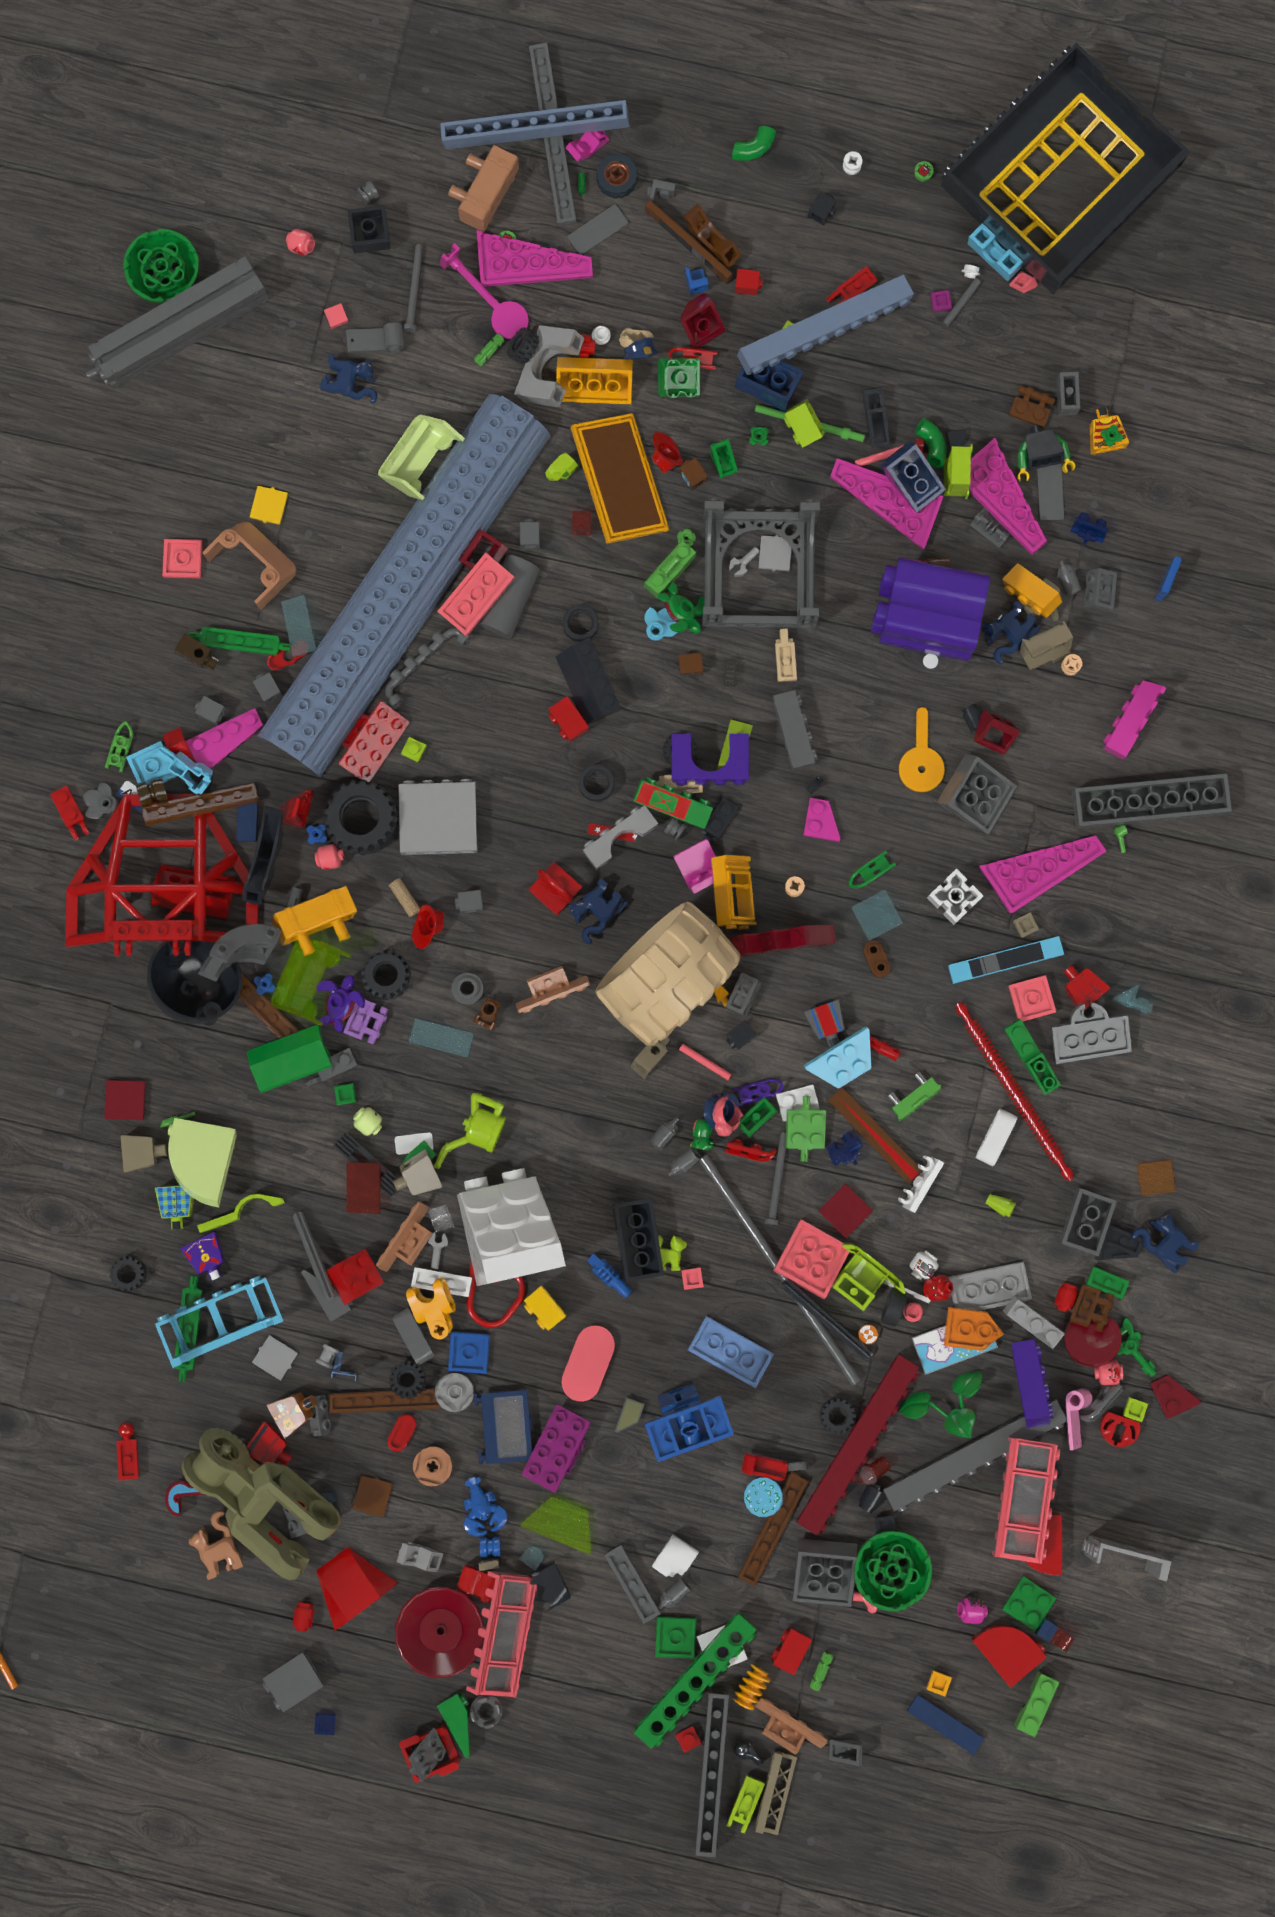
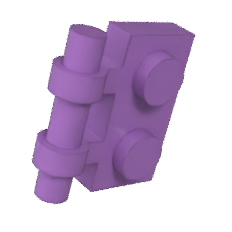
[343,1000,388,1045]

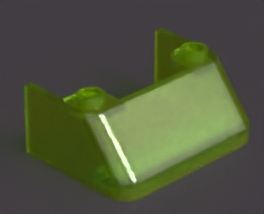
[271,938,351,1026]

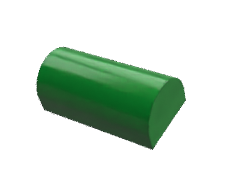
[738,1097,778,1138]

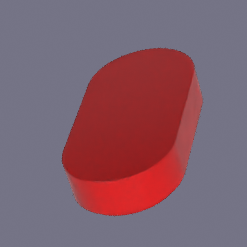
[387,1414,416,1452]

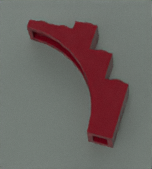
[728,925,836,958]

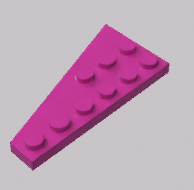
[476,230,593,287]
[969,438,1047,555]
[830,458,943,550]
[979,836,1106,914]

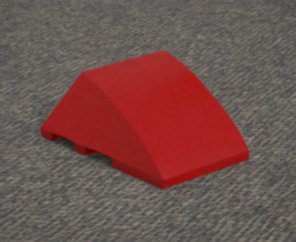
[316,1547,398,1630]

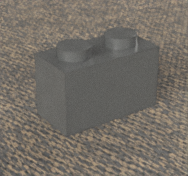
[1056,372,1080,416]

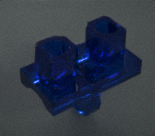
[1070,512,1109,545]
[827,1132,863,1166]

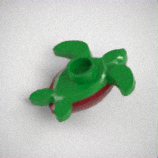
[658,582,704,634]

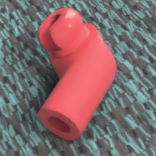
[853,1591,878,1613]

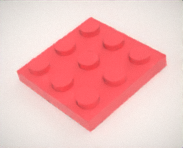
[773,1220,849,1299]

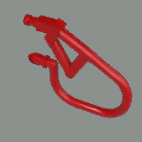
[466,1261,526,1328]

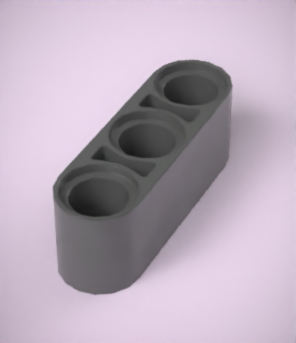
[391,1307,435,1366]

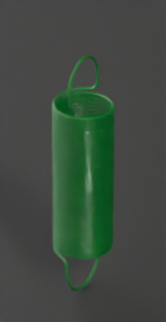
[578,168,586,199]

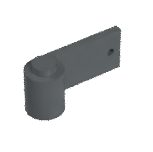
[346,323,404,353]

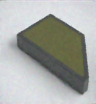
[614,1397,645,1433]

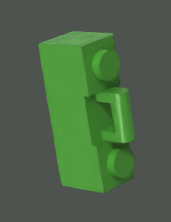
[644,541,696,599]

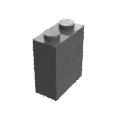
[262,1650,326,1712]

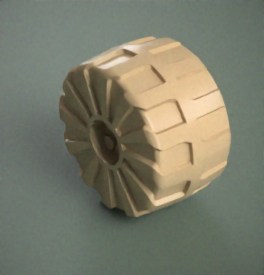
[595,902,740,1046]

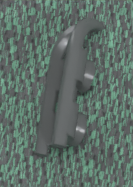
[1079,1384,1124,1422]

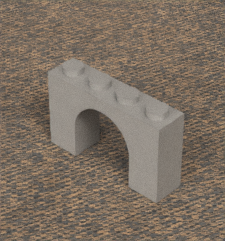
[514,325,584,408]

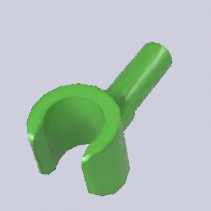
[1114,825,1128,853]

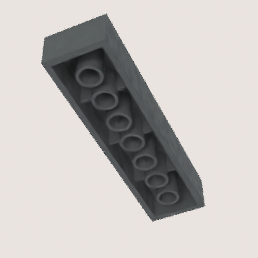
[1071,774,1232,830]

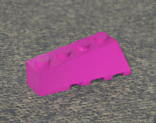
[1103,681,1166,760]

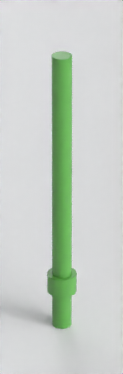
[755,404,865,442]

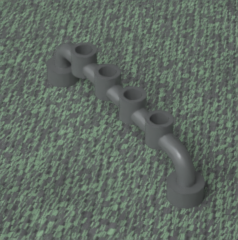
[385,628,473,710]

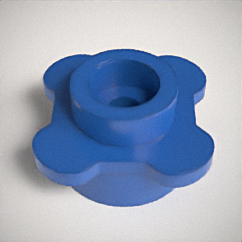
[307,825,327,845]
[254,974,275,995]

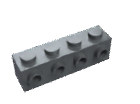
[772,690,817,772]

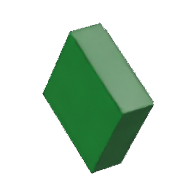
[334,1083,357,1106]

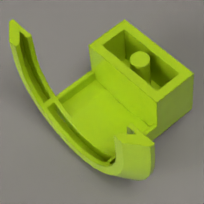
[832,1243,906,1311]

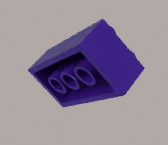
[1011,1339,1053,1429]

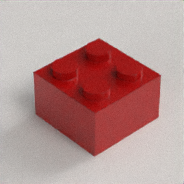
[326,1249,384,1305]

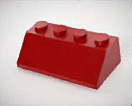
[151,864,236,919]

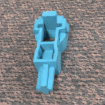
[156,745,213,795]

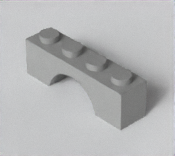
[583,806,658,871]

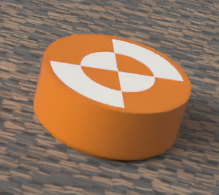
[858,1325,878,1344]

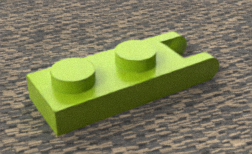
[726,1775,765,1834]

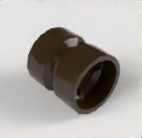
[135,777,168,807]

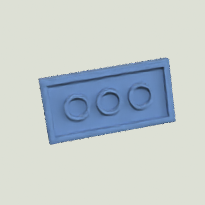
[688,1316,774,1388]

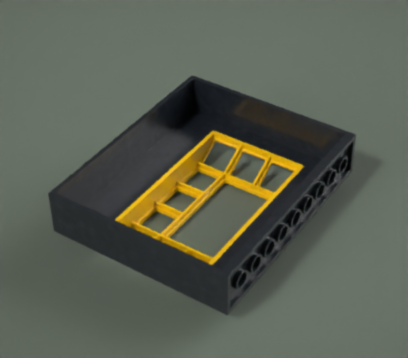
[941,42,1190,295]

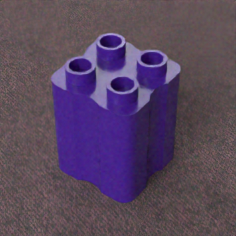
[871,557,990,662]

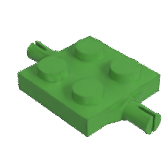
[785,1096,826,1162]

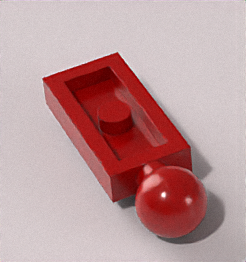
[116,1422,140,1480]

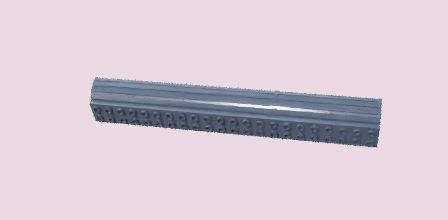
[257,394,551,778]

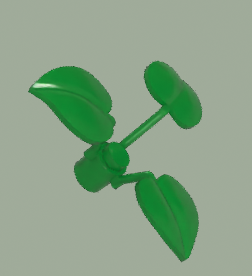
[900,1371,983,1438]

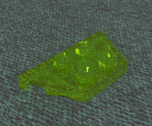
[520,1496,591,1555]

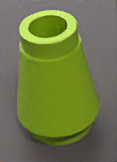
[985,1194,1016,1217]

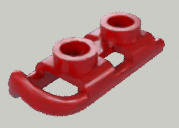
[668,347,717,370]
[725,1139,777,1162]

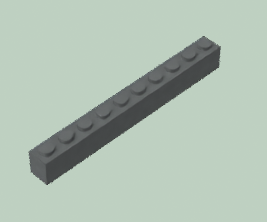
[883,1399,1067,1512]

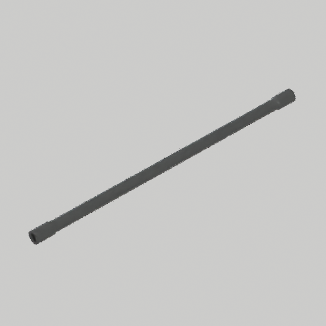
[699,1154,861,1386]

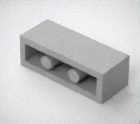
[1003,1295,1064,1349]

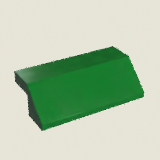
[247,1025,332,1093]

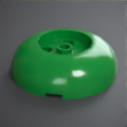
[123,229,199,304]
[853,1531,932,1611]

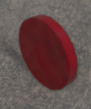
[1064,1311,1122,1367]

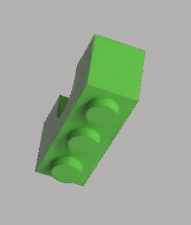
[1014,1671,1059,1737]

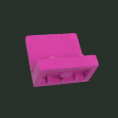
[673,839,716,894]

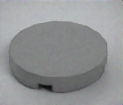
[435,1373,474,1412]

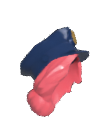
[704,1093,743,1136]

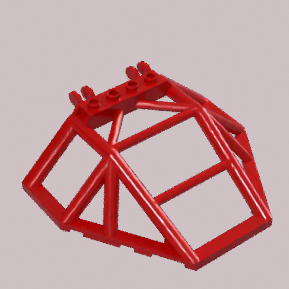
[66,794,259,956]

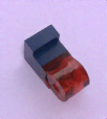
[1035,1617,1074,1652]

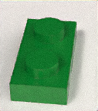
[1085,1267,1129,1300]

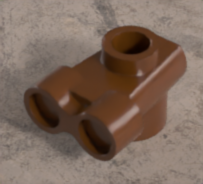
[473,997,501,1031]

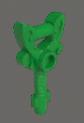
[1117,1318,1157,1377]

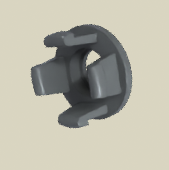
[452,973,483,1005]
[470,1695,503,1729]

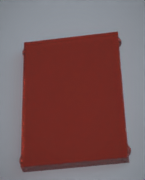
[346,1162,381,1214]

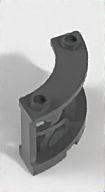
[198,924,282,981]

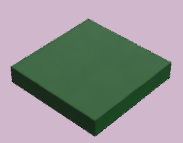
[655,1616,696,1659]

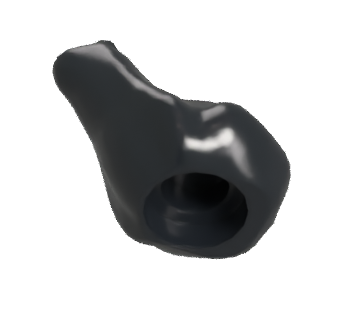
[734,1742,765,1767]

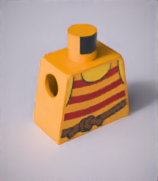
[1090,407,1129,455]

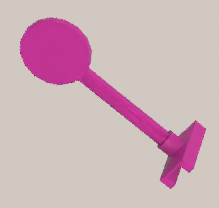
[440,243,529,339]

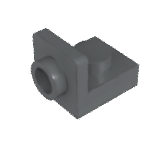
[647,180,676,203]

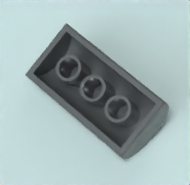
[477,555,540,639]

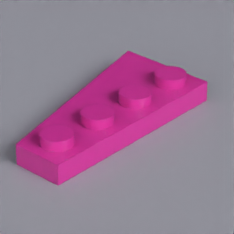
[186,708,264,769]

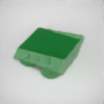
[657,358,700,398]

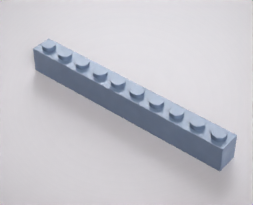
[440,100,630,150]
[737,275,914,375]

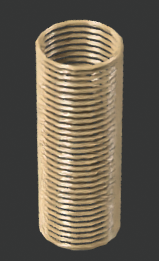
[389,878,420,917]

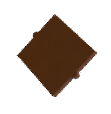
[353,1475,393,1517]

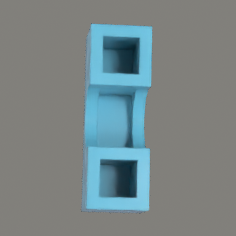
[967,223,1023,282]

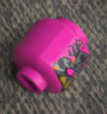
[957,1597,988,1624]

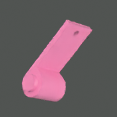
[1066,1388,1092,1450]

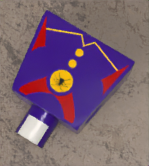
[180,1232,225,1281]

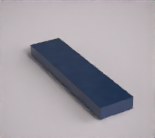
[907,1694,984,1755]

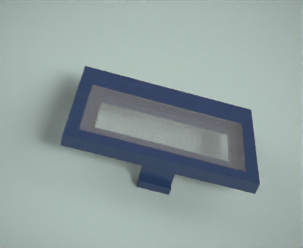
[474,1390,533,1464]

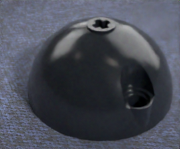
[147,941,242,1026]

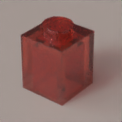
[571,511,592,536]

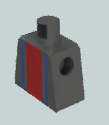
[803,1000,844,1048]

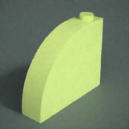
[168,1118,237,1207]

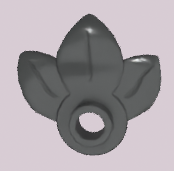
[83,783,118,819]

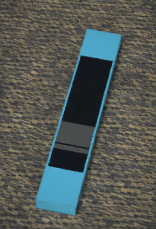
[948,936,1064,984]

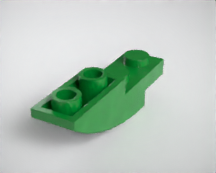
[1003,1019,1061,1095]

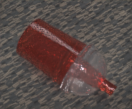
[857,1457,890,1485]

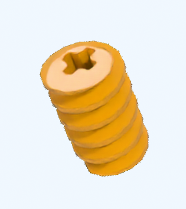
[732,1664,771,1710]

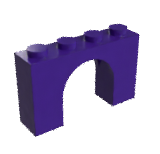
[672,733,749,786]

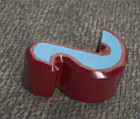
[165,1479,205,1517]

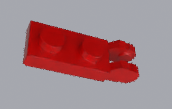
[826,266,878,305]
[50,785,90,840]

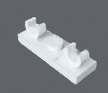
[898,1155,944,1213]

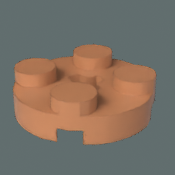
[413,1446,452,1486]

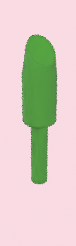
[160,1112,195,1127]

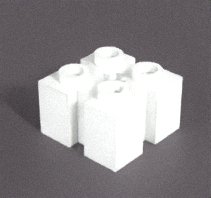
[927,869,983,925]

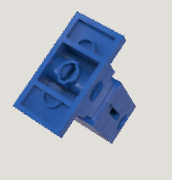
[644,1383,734,1462]

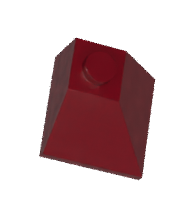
[679,293,726,349]

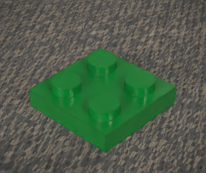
[1001,1575,1056,1631]

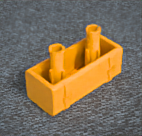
[271,886,357,956]

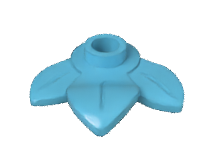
[645,607,678,641]

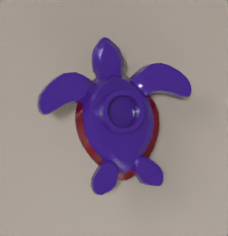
[317,975,365,1032]

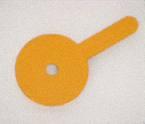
[899,707,945,792]

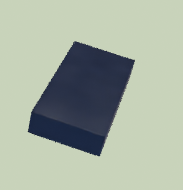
[237,803,258,842]

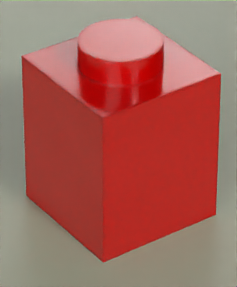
[735,269,763,296]

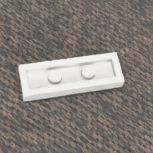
[411,1267,472,1297]

